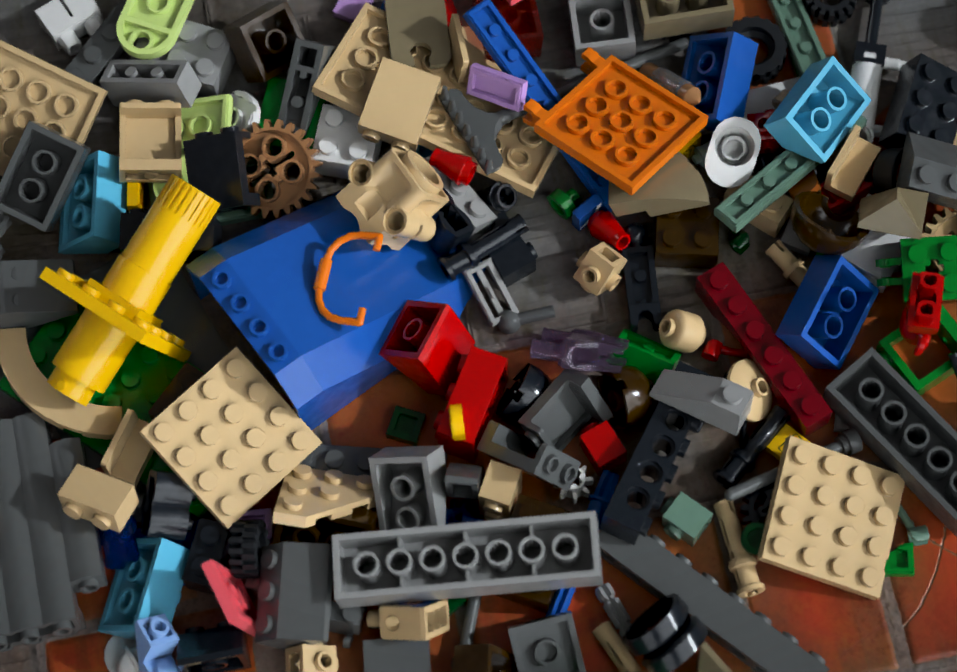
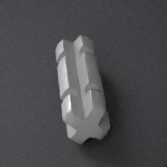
[595,583,631,640]

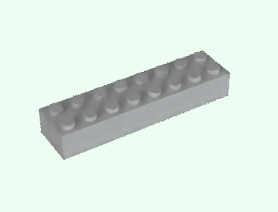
[332,511,603,608]

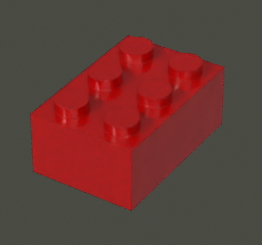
[433,346,509,463]

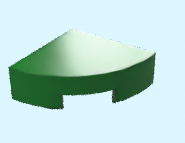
[884,542,915,577]

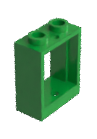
[875,305,957,396]

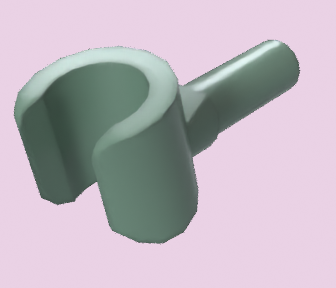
[898,505,930,546]

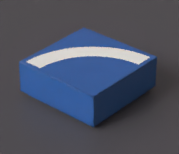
[572,194,603,231]

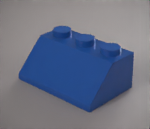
[679,31,759,131]

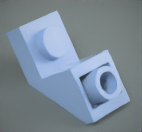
[135,613,181,672]

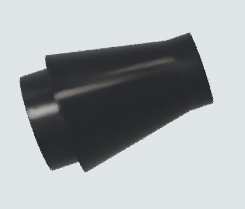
[476,181,517,212]

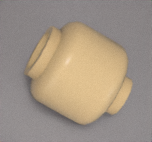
[659,309,706,353]

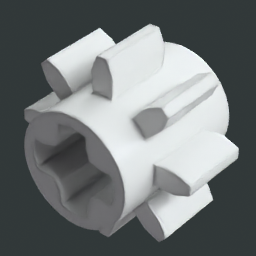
[553,465,593,504]

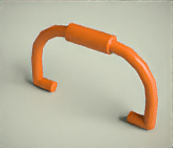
[313,231,383,326]

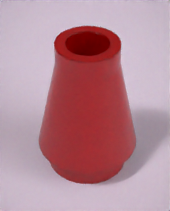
[429,148,477,186]
[587,210,631,250]

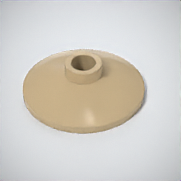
[727,359,772,422]

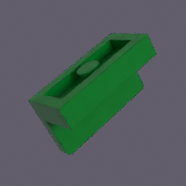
[605,328,682,385]

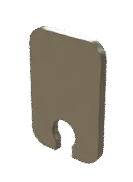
[384,0,451,68]

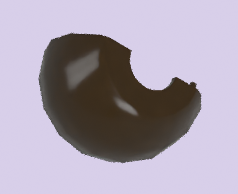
[791,190,869,255]

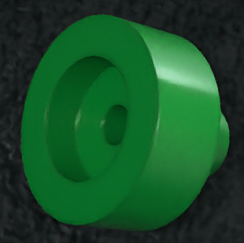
[547,188,579,220]

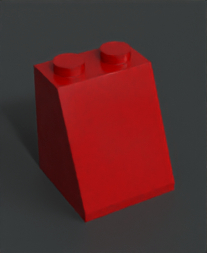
[379,300,475,396]

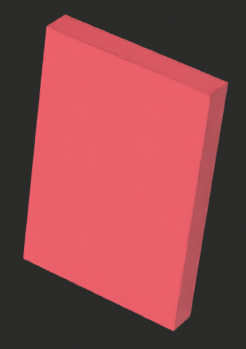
[201,559,257,637]

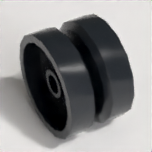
[623,593,708,672]

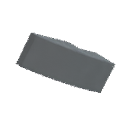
[445,463,485,500]

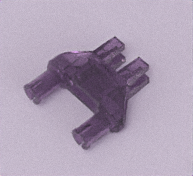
[530,327,630,373]

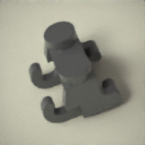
[329,601,368,649]

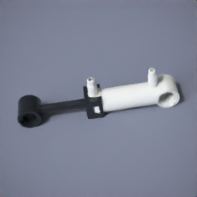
[850,0,907,143]

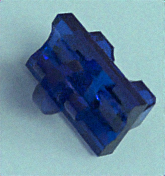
[98,515,140,570]

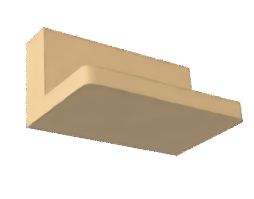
[448,13,487,84]
[824,125,881,202]
[100,409,154,488]

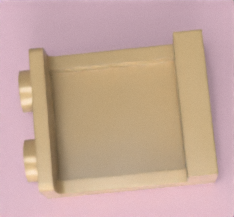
[358,57,441,152]
[119,99,182,183]

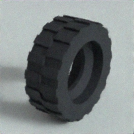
[725,16,787,86]

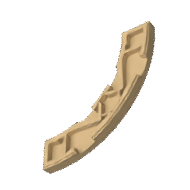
[0,327,123,440]

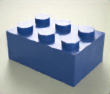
[775,255,880,370]

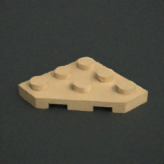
[272,464,376,528]

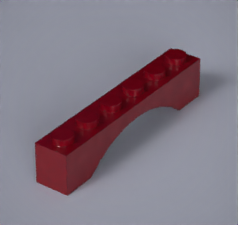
[695,262,833,438]

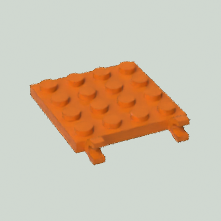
[522,47,709,196]

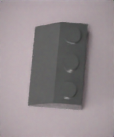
[896,132,957,210]
[255,542,333,650]

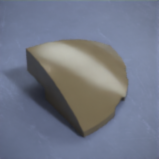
[608,152,710,217]

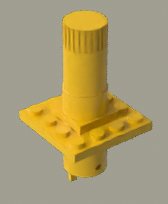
[39,174,221,406]

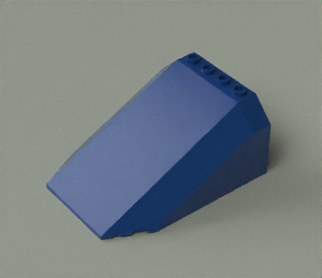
[186,191,487,430]

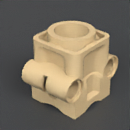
[336,147,449,251]

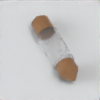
[639,62,701,106]

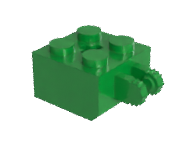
[875,235,957,303]

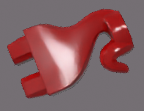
[899,271,945,356]

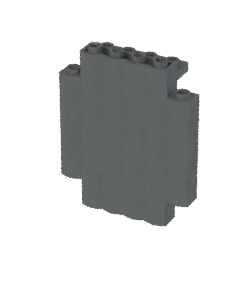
[0,412,108,652]

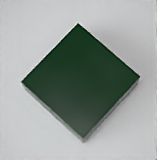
[386,405,426,446]

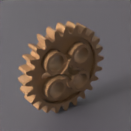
[241,119,323,219]

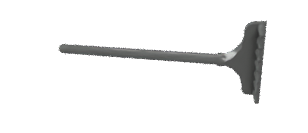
[438,38,689,176]

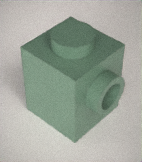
[660,491,713,547]

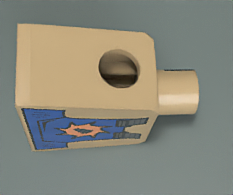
[367,599,450,641]

